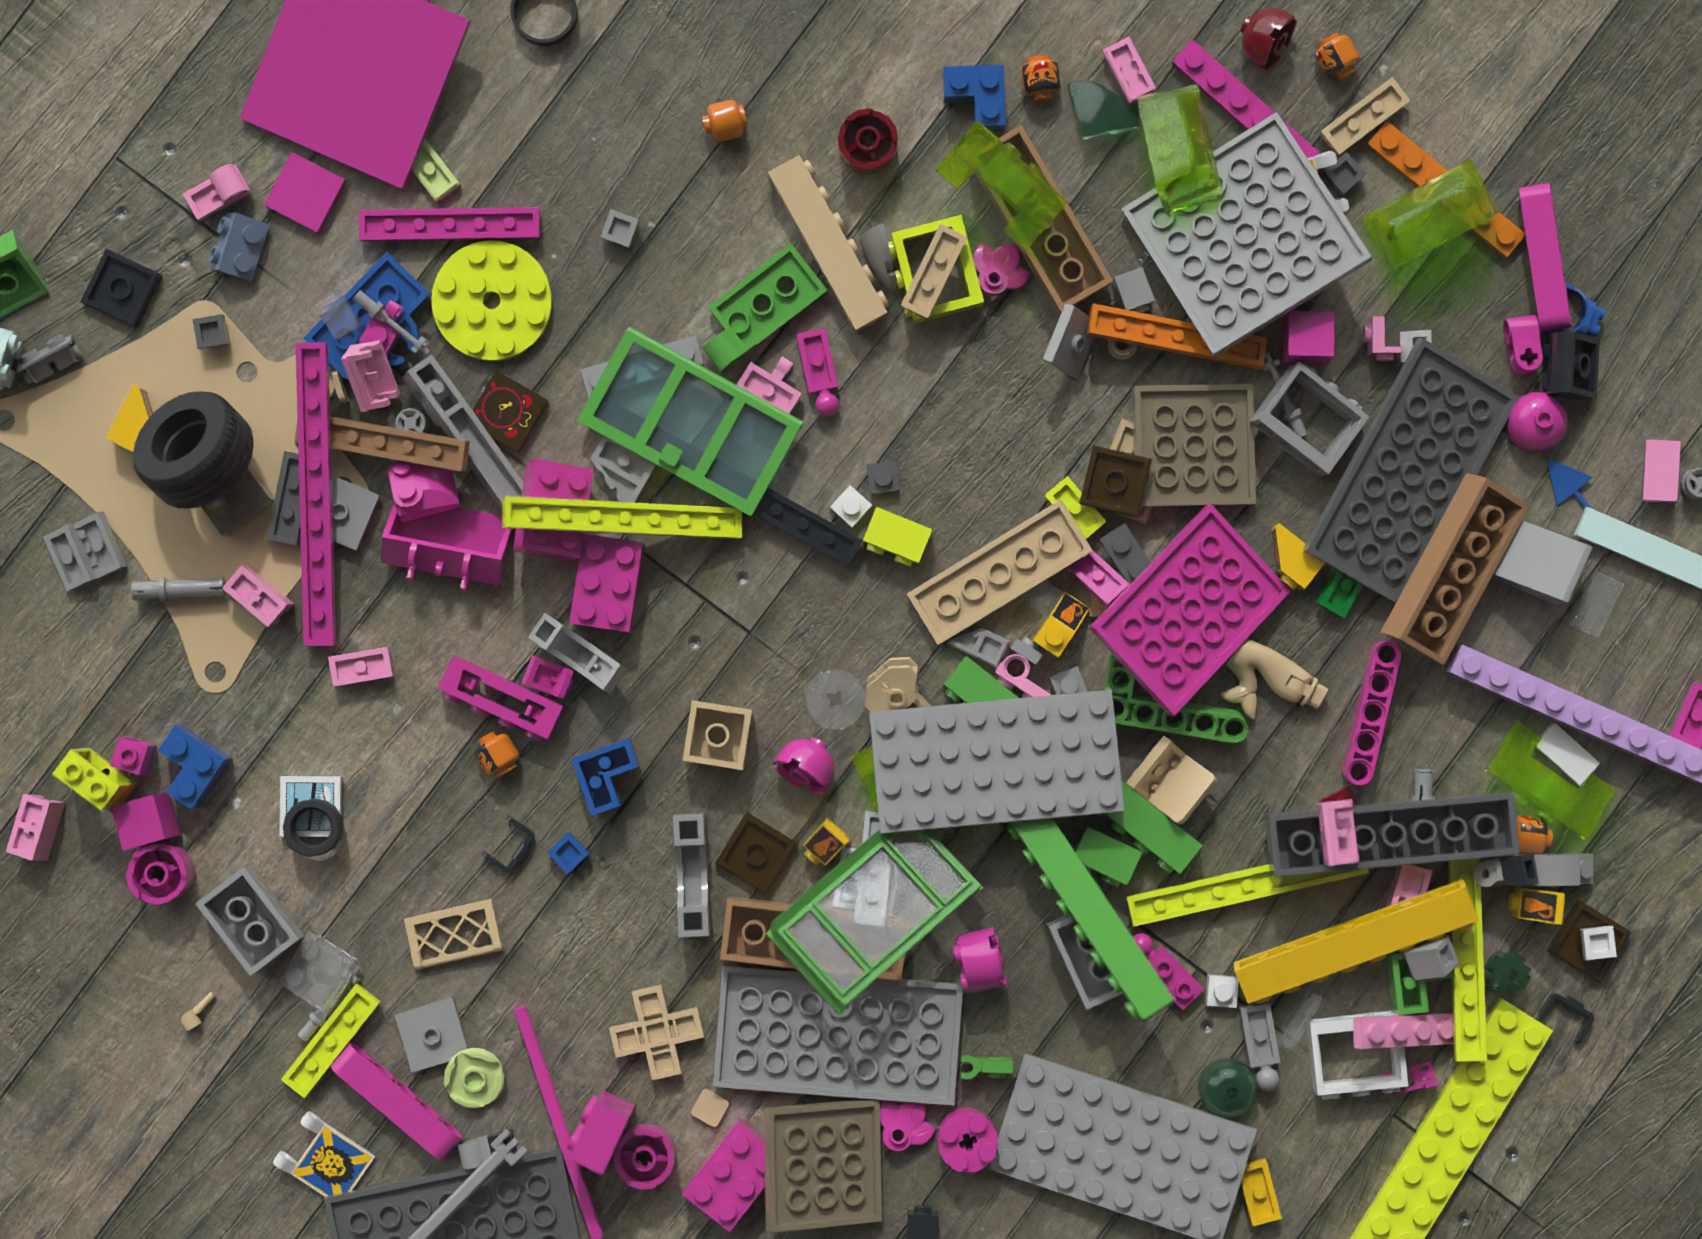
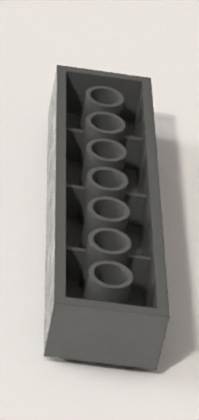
[1264,792,1520,876]

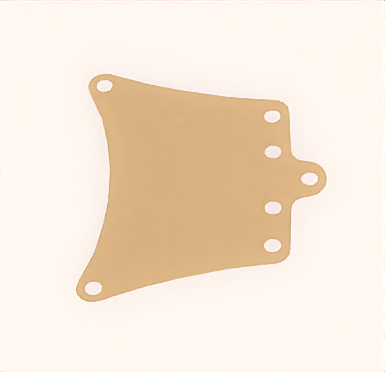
[0,300,369,693]

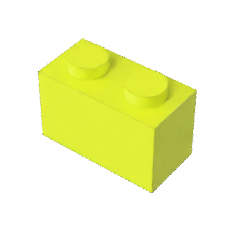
[863,507,932,567]

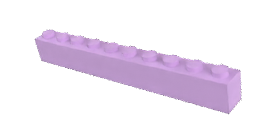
[1443,645,1702,786]

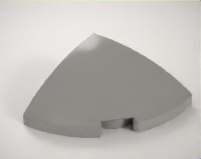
[860,224,897,292]

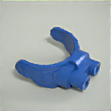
[1543,283,1606,337]

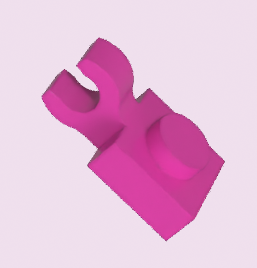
[359,300,404,356]

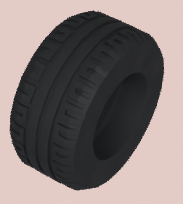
[133,391,254,509]

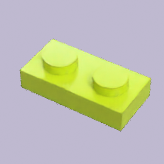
[1044,476,1107,539]

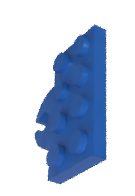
[304,252,431,381]

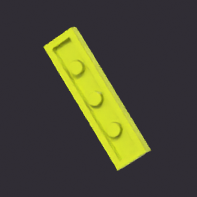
[281,983,381,1098]

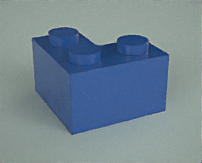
[942,65,1006,133]
[158,725,232,809]
[571,738,641,816]

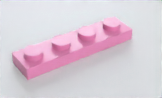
[1353,1013,1454,1049]

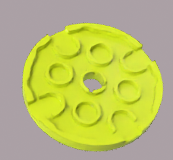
[431,240,553,361]

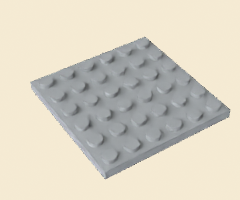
[1122,112,1372,357]

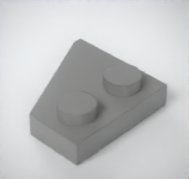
[590,436,657,503]

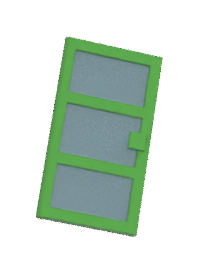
[576,326,803,517]

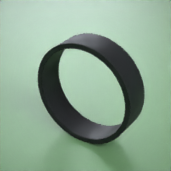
[510,0,578,46]

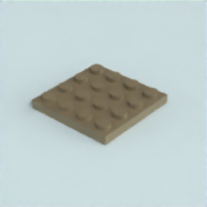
[1132,384,1256,507]
[764,1099,882,1233]

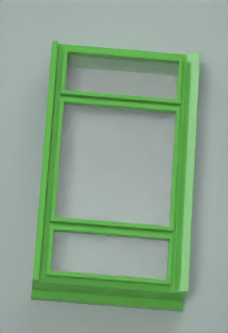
[766,829,983,1016]

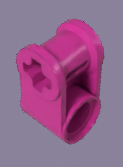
[1503,315,1543,375]

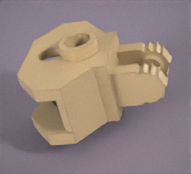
[864,657,931,712]

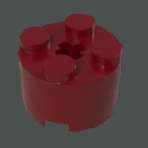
[838,108,898,175]

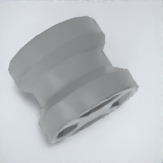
[395,408,429,433]
[1680,468,1702,499]

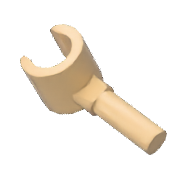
[181,992,216,1031]

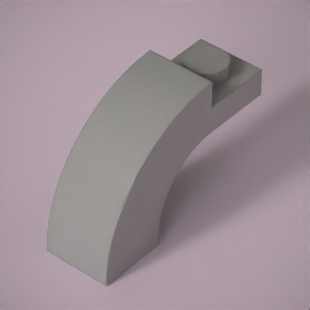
[528,613,627,694]
[1492,853,1594,886]

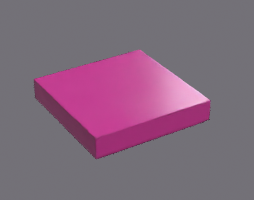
[264,152,346,234]

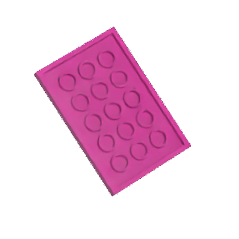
[1089,504,1290,716]

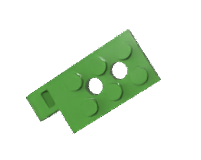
[702,243,828,372]

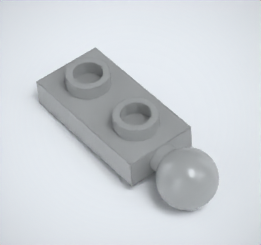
[1239,1002,1280,1092]

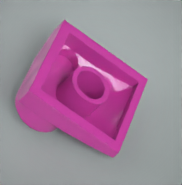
[388,460,460,523]

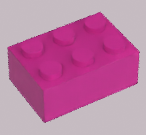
[513,458,593,562]
[569,534,645,633]
[567,1090,635,1174]
[681,1117,765,1232]

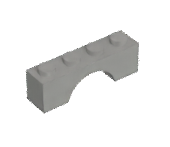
[673,813,711,938]

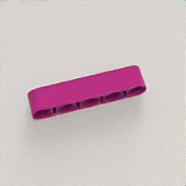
[1519,182,1572,332]
[1341,641,1401,785]
[330,1042,463,1161]

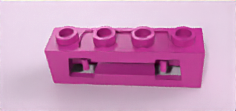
[438,656,565,742]

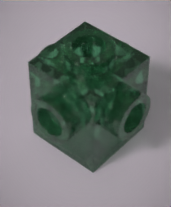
[1484,950,1531,995]

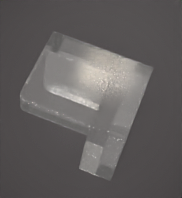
[313,290,362,339]

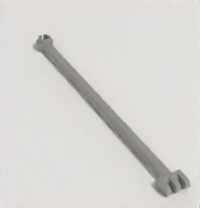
[408,1129,527,1239]

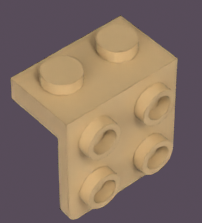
[1126,736,1217,824]

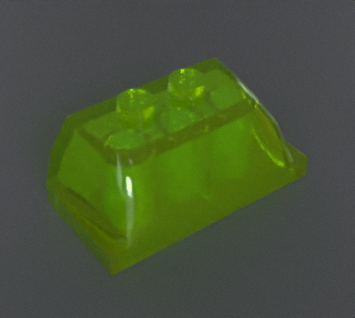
[1137,84,1224,213]
[1362,159,1499,270]

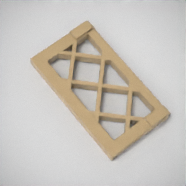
[404,899,504,970]

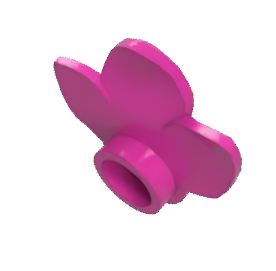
[973,243,1030,296]
[880,1100,935,1152]

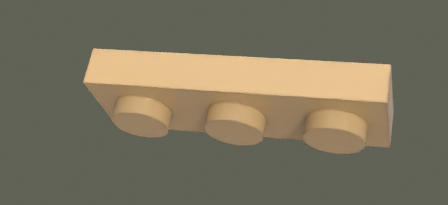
[1319,77,1411,157]
[900,224,967,320]

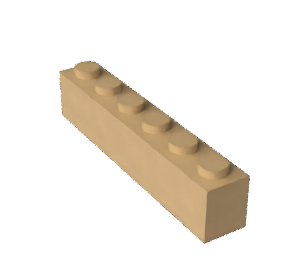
[768,155,889,333]

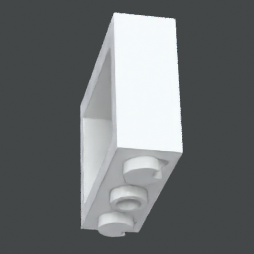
[1305,1011,1408,1100]

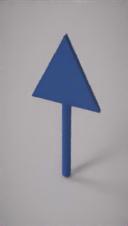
[1546,457,1593,509]

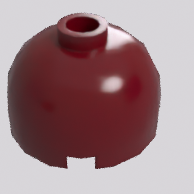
[1240,7,1297,70]

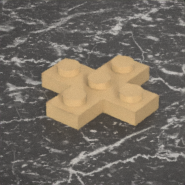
[609,984,705,1080]

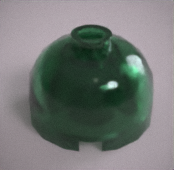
[1197,1057,1258,1119]

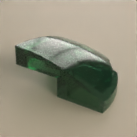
[1067,81,1140,139]

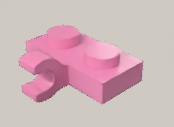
[737,357,802,414]

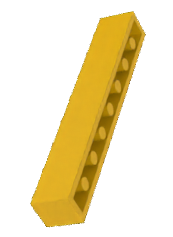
[1234,879,1479,1004]

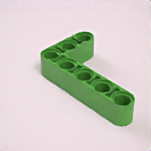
[1102,652,1248,743]

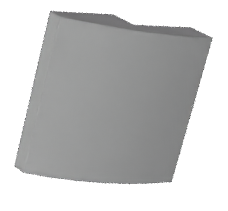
[43,511,127,592]

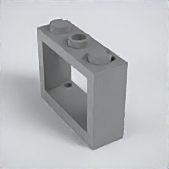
[1249,361,1370,476]

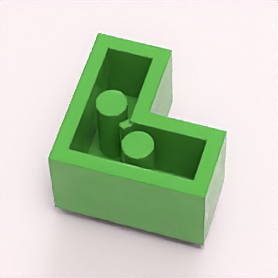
[1386,950,1455,1015]

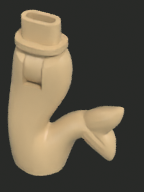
[1220,639,1328,720]

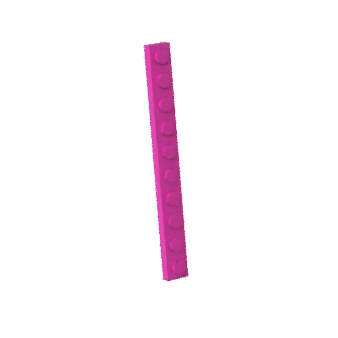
[295,343,336,646]

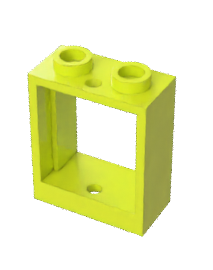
[52,748,138,811]

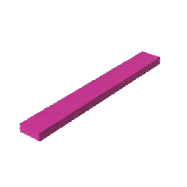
[514,1005,603,1239]

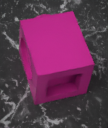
[110,736,156,775]

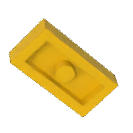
[1240,1158,1282,1226]

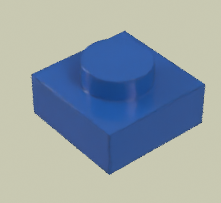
[547,831,590,874]

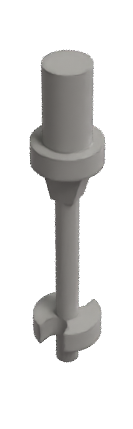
[353,290,430,355]
[1262,353,1307,437]
[298,965,361,1042]

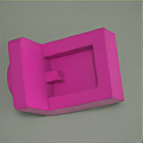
[522,655,573,699]

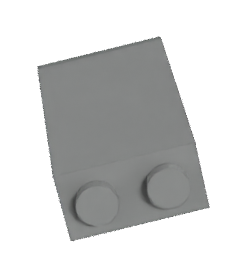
[1492,521,1592,605]

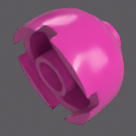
[1506,392,1568,452]
[773,738,834,795]

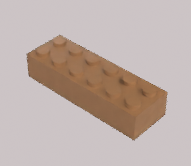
[968,125,1113,316]
[1381,473,1529,665]
[720,896,909,981]

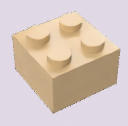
[682,700,753,770]

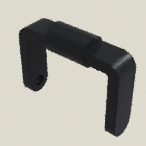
[482,815,535,872]
[1536,993,1594,1045]

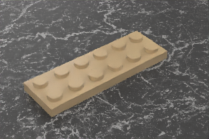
[907,499,1093,645]

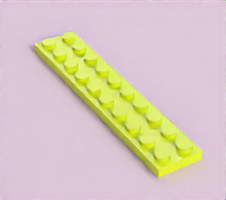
[1350,997,1553,1239]

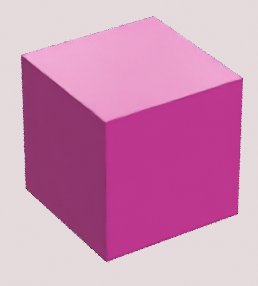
[1282,311,1334,367]
[111,792,181,851]

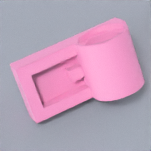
[183,164,252,221]
[994,654,1051,698]

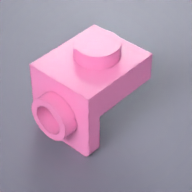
[1362,316,1402,361]

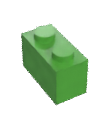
[1074,826,1142,887]

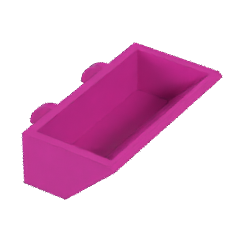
[381,502,513,592]

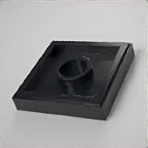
[80,248,162,329]

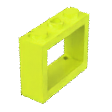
[888,215,984,324]

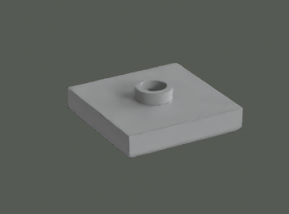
[1043,303,1094,379]
[332,475,381,551]
[395,996,469,1073]

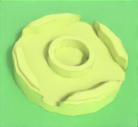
[444,1048,505,1108]

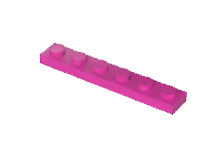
[1171,39,1321,158]
[359,207,541,242]

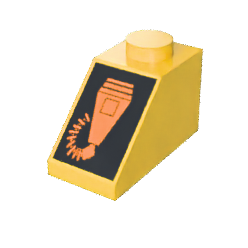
[106,385,153,452]
[1271,523,1325,590]
[1032,592,1090,658]
[803,817,850,866]
[1508,886,1565,924]

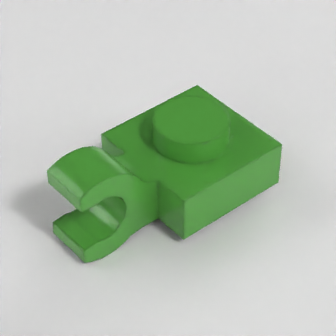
[960,1055,1013,1079]

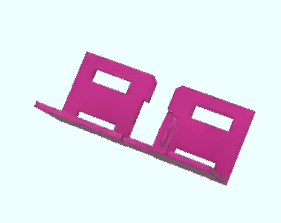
[1381,1061,1441,1096]

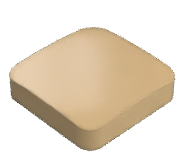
[331,371,349,404]
[691,1088,729,1127]

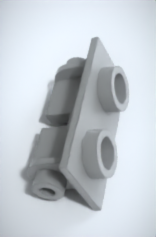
[17,334,82,384]

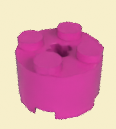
[126,842,195,905]
[953,927,1008,994]
[937,1107,998,1173]
[614,1123,676,1190]

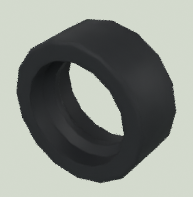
[283,798,344,857]

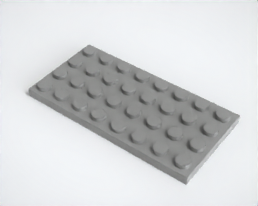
[869,690,1124,834]
[713,965,963,1106]
[988,1053,1257,1239]

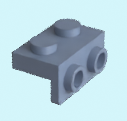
[209,212,269,282]

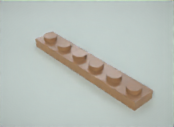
[295,416,470,471]

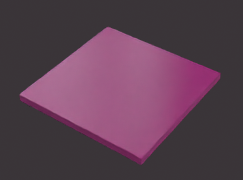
[240,0,471,189]

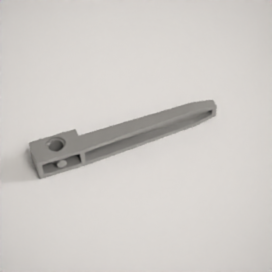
[402,355,561,568]

